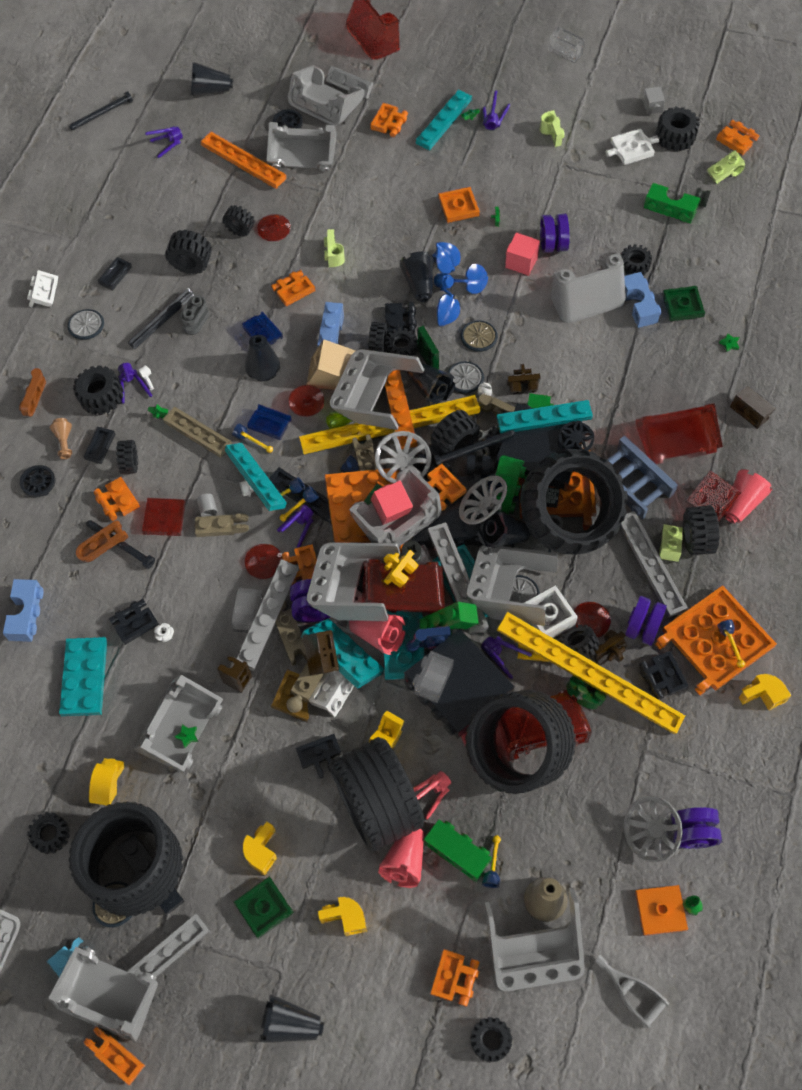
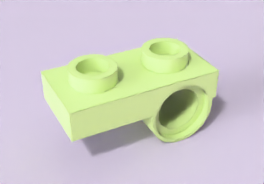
[540,111,565,147]
[707,150,745,184]
[324,229,345,267]
[659,524,683,562]

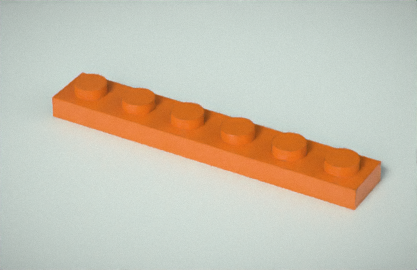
[201,132,286,189]
[384,370,417,449]

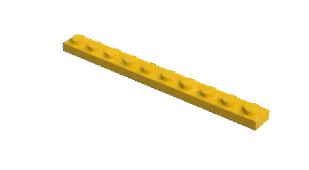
[299,395,480,454]
[496,612,685,734]

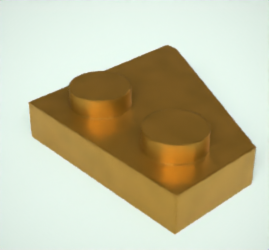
[271,669,309,722]

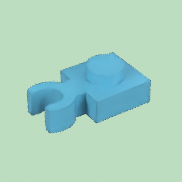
[47,938,87,977]

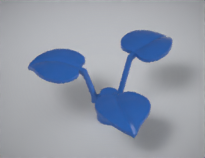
[434,242,488,326]

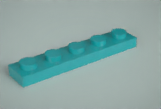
[416,90,472,151]
[497,400,593,434]
[224,443,287,511]

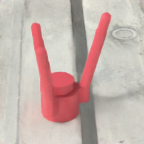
[413,771,451,820]

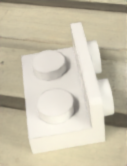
[27,270,59,307]
[309,671,354,717]

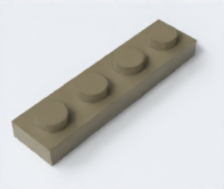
[163,406,232,458]

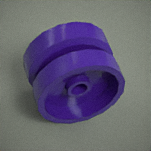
[540,213,570,253]
[290,579,330,623]
[625,595,667,646]
[670,807,722,849]

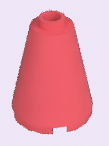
[724,469,773,524]
[349,615,405,655]
[378,828,424,888]

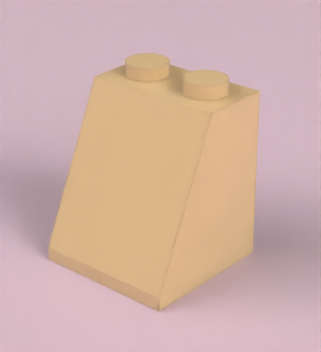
[306,339,355,390]

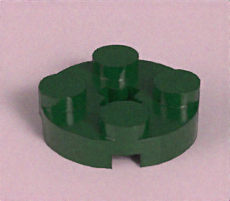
[566,676,606,709]

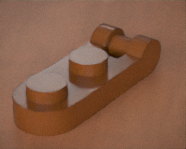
[19,368,46,417]
[76,521,128,563]

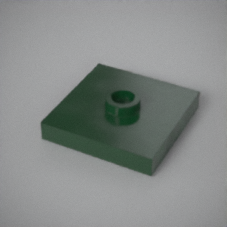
[662,286,705,321]
[417,325,439,369]
[233,876,294,939]

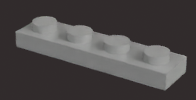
[127,914,210,977]

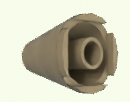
[524,877,568,922]

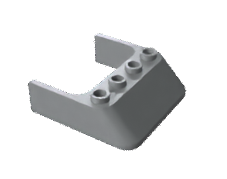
[330,349,424,430]
[307,543,402,621]
[467,546,558,626]
[484,888,585,991]

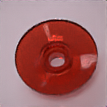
[257,214,290,241]
[288,385,325,417]
[244,544,283,579]
[574,602,611,638]

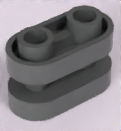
[180,295,209,335]

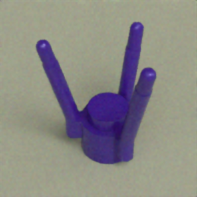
[483,90,510,130]
[145,126,183,158]
[118,363,152,403]
[277,505,314,548]
[481,636,532,679]

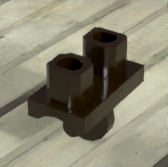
[506,364,541,394]
[594,630,627,665]

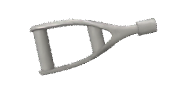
[594,955,669,1029]

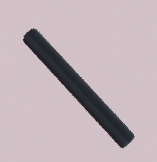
[128,288,194,349]

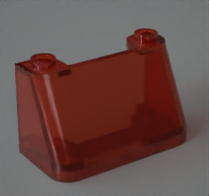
[346,0,400,60]
[635,403,723,464]
[362,559,445,614]
[498,690,592,761]

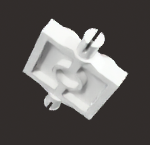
[606,129,659,165]

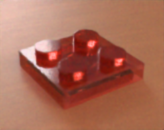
[687,470,741,522]
[142,498,186,536]

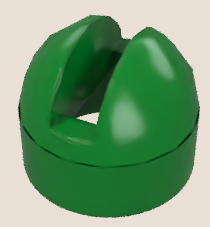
[683,895,703,916]

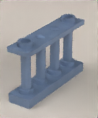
[607,436,678,520]

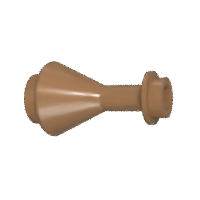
[50,418,72,459]

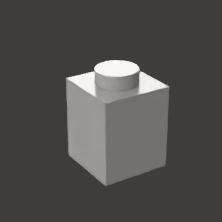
[642,87,665,114]

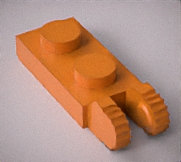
[83,1026,145,1085]

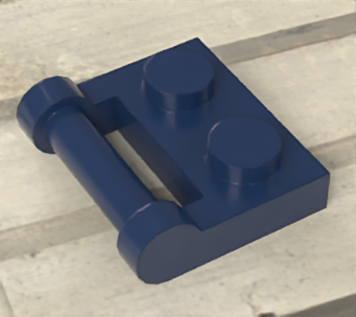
[406,626,451,653]

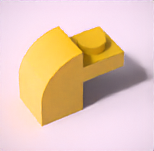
[739,674,792,710]
[368,711,404,749]
[89,758,124,806]
[243,821,277,876]
[318,897,367,936]

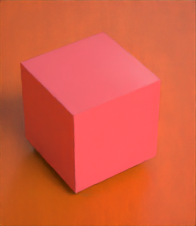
[505,233,540,276]
[371,481,413,525]

